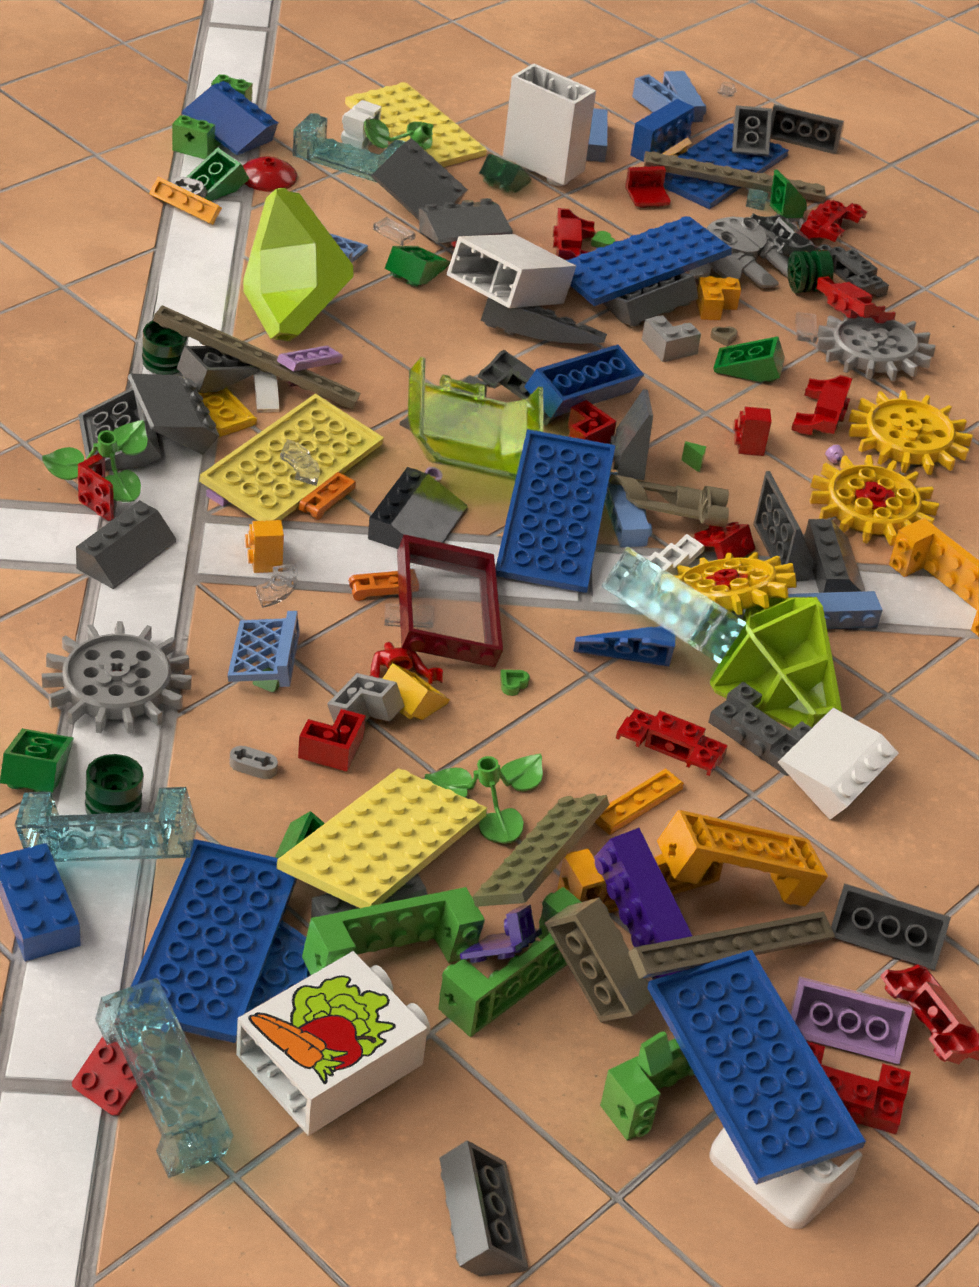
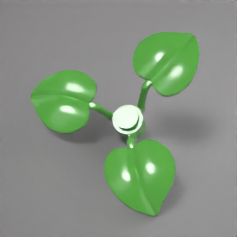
[364,119,433,150]
[42,420,148,502]
[425,754,543,844]

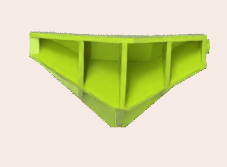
[243,188,354,342]
[710,597,842,728]

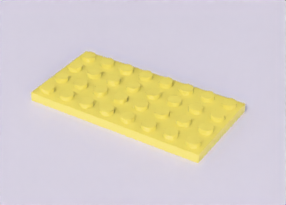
[345,82,487,167]
[199,394,384,521]
[276,768,487,908]

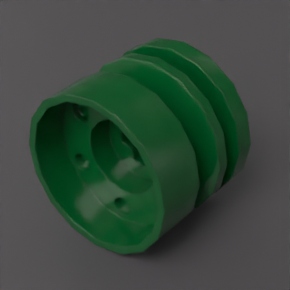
[787,250,834,293]
[142,320,189,375]
[85,754,144,826]

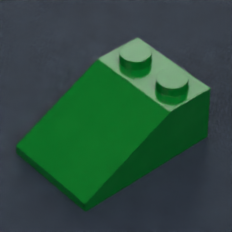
[185,148,250,201]
[384,246,451,287]
[713,336,785,382]
[0,728,74,794]

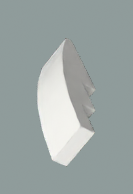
[625,534,704,595]

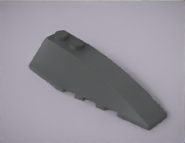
[481,297,607,344]

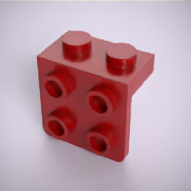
[625,166,671,208]
[77,453,114,521]
[693,522,756,560]
[72,1034,162,1116]

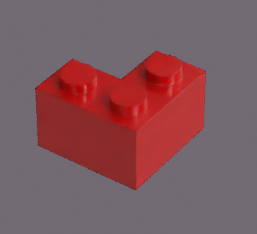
[568,400,617,444]
[733,406,772,456]
[298,709,366,772]

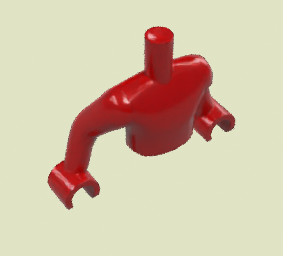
[370,642,443,684]

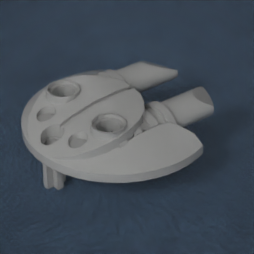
[706,217,789,288]

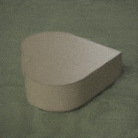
[710,326,738,346]

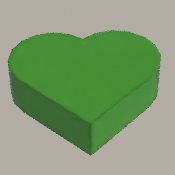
[591,231,615,248]
[500,669,530,696]

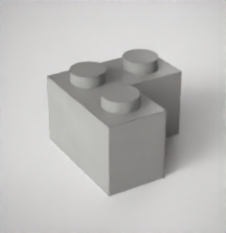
[642,315,701,362]
[327,673,404,722]

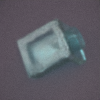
[746,189,768,210]

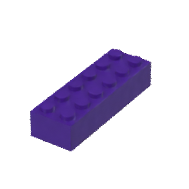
[594,828,693,980]

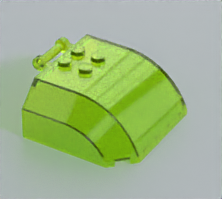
[408,357,543,482]

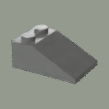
[732,105,772,157]
[177,346,260,393]

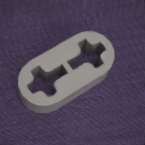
[173,177,207,198]
[229,746,278,779]

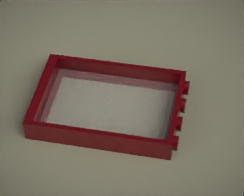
[397,534,503,668]

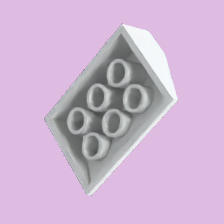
[778,708,899,820]

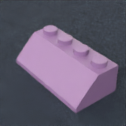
[790,976,913,1064]

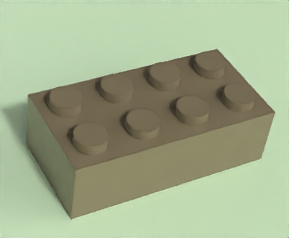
[545,898,654,1022]

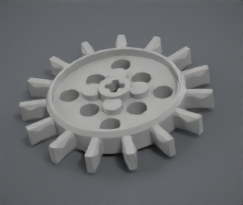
[817,315,935,381]
[42,621,192,734]

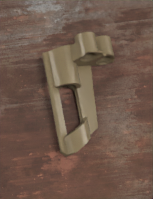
[609,474,729,528]

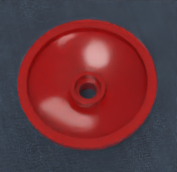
[243,156,297,192]

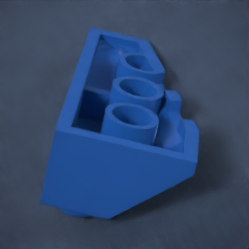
[573,626,675,667]

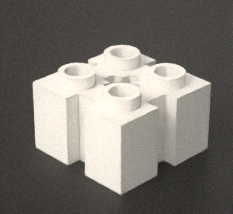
[341,100,381,155]

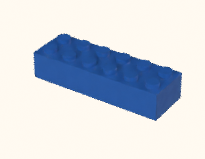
[524,345,644,418]

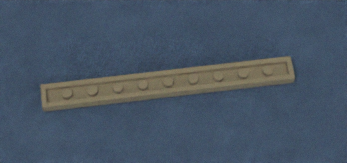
[644,151,826,203]
[153,305,361,409]
[628,911,835,979]

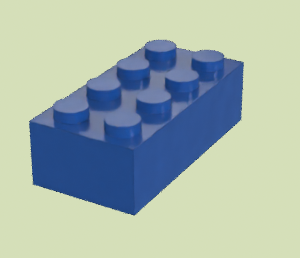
[630,99,695,162]
[0,843,81,961]

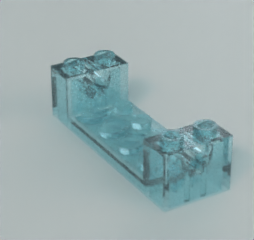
[292,113,405,183]
[601,547,746,664]
[15,787,197,862]
[95,978,234,1178]

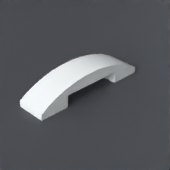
[253,370,279,413]

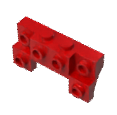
[800,200,868,243]
[553,208,595,260]
[817,276,896,323]
[791,375,853,436]
[616,708,728,776]
[880,964,979,1065]
[807,1041,911,1135]

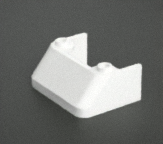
[709,1127,862,1229]

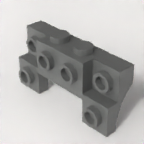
[751,213,819,256]
[817,244,889,298]
[478,350,557,426]
[708,682,812,776]

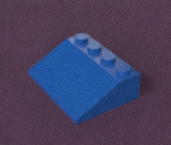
[182,81,278,155]

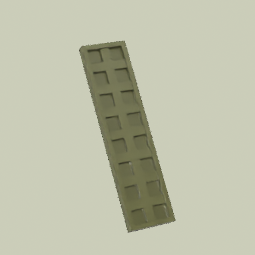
[472,794,610,907]

